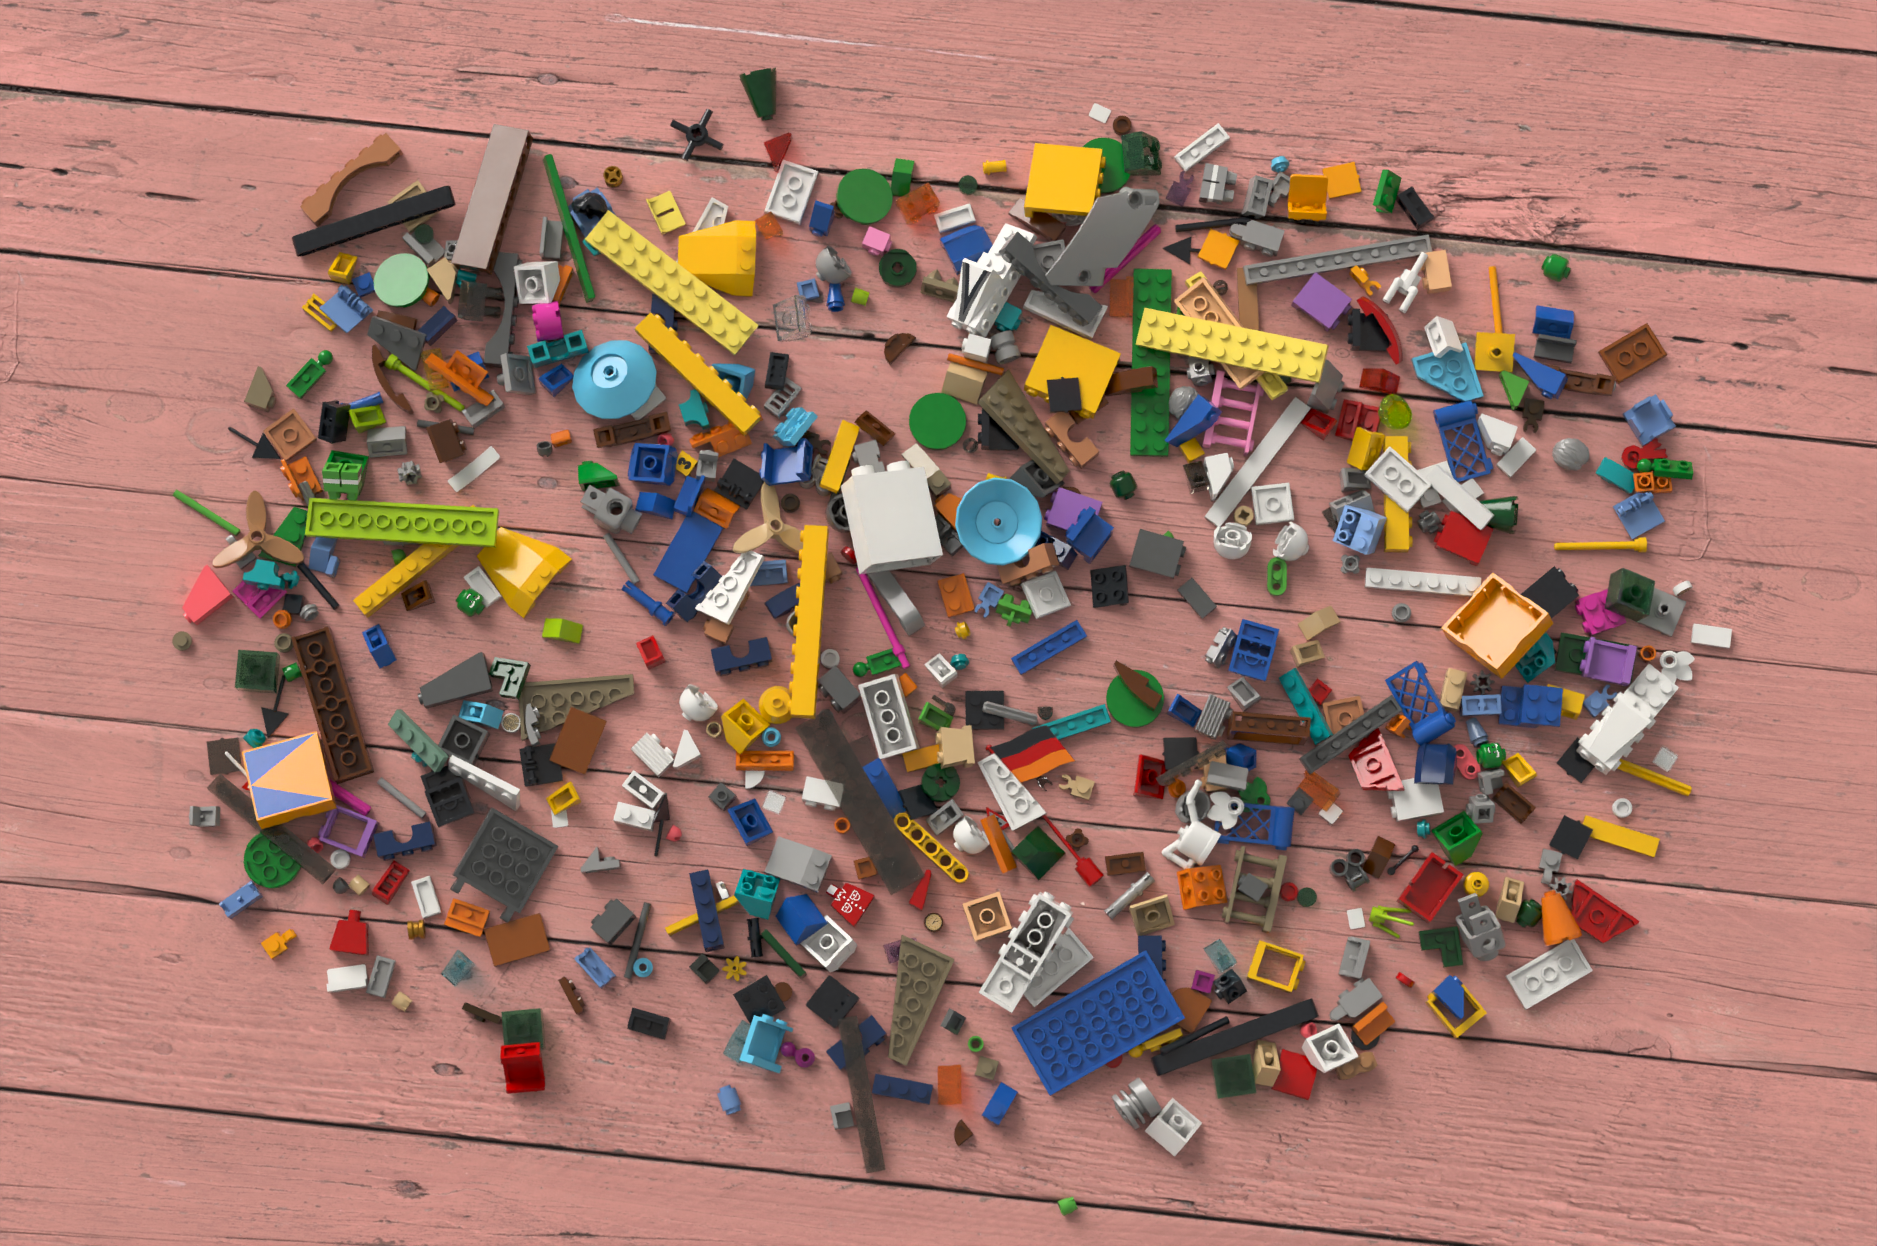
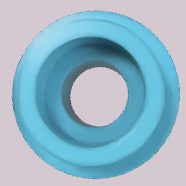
[1271,156,1290,173]
[762,728,781,747]
[633,958,653,977]

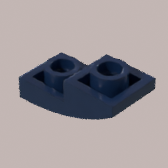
[765,582,800,619]

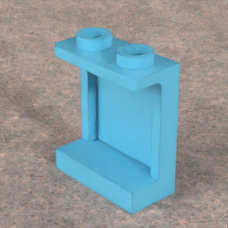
[740,1014,793,1074]

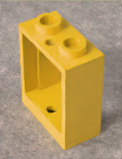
[1246,940,1306,993]
[1425,977,1487,1039]

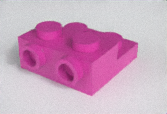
[1575,587,1627,637]

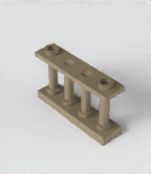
[1222,846,1287,933]

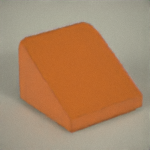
[550,429,572,448]
[899,673,918,698]

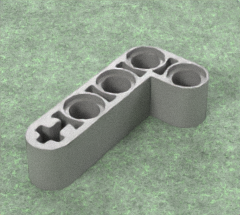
[867,571,925,636]

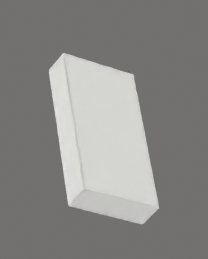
[934,204,976,233]
[1496,437,1536,478]
[464,566,502,608]
[1691,624,1732,649]
[411,876,442,919]

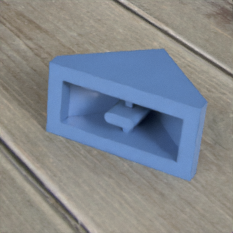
[309,537,338,573]

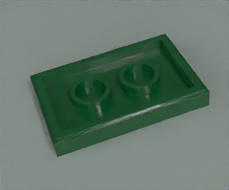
[761,929,807,979]

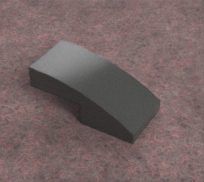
[935,514,964,557]

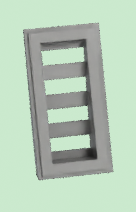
[764,377,802,419]

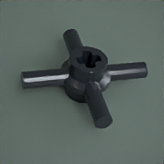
[670,109,724,162]

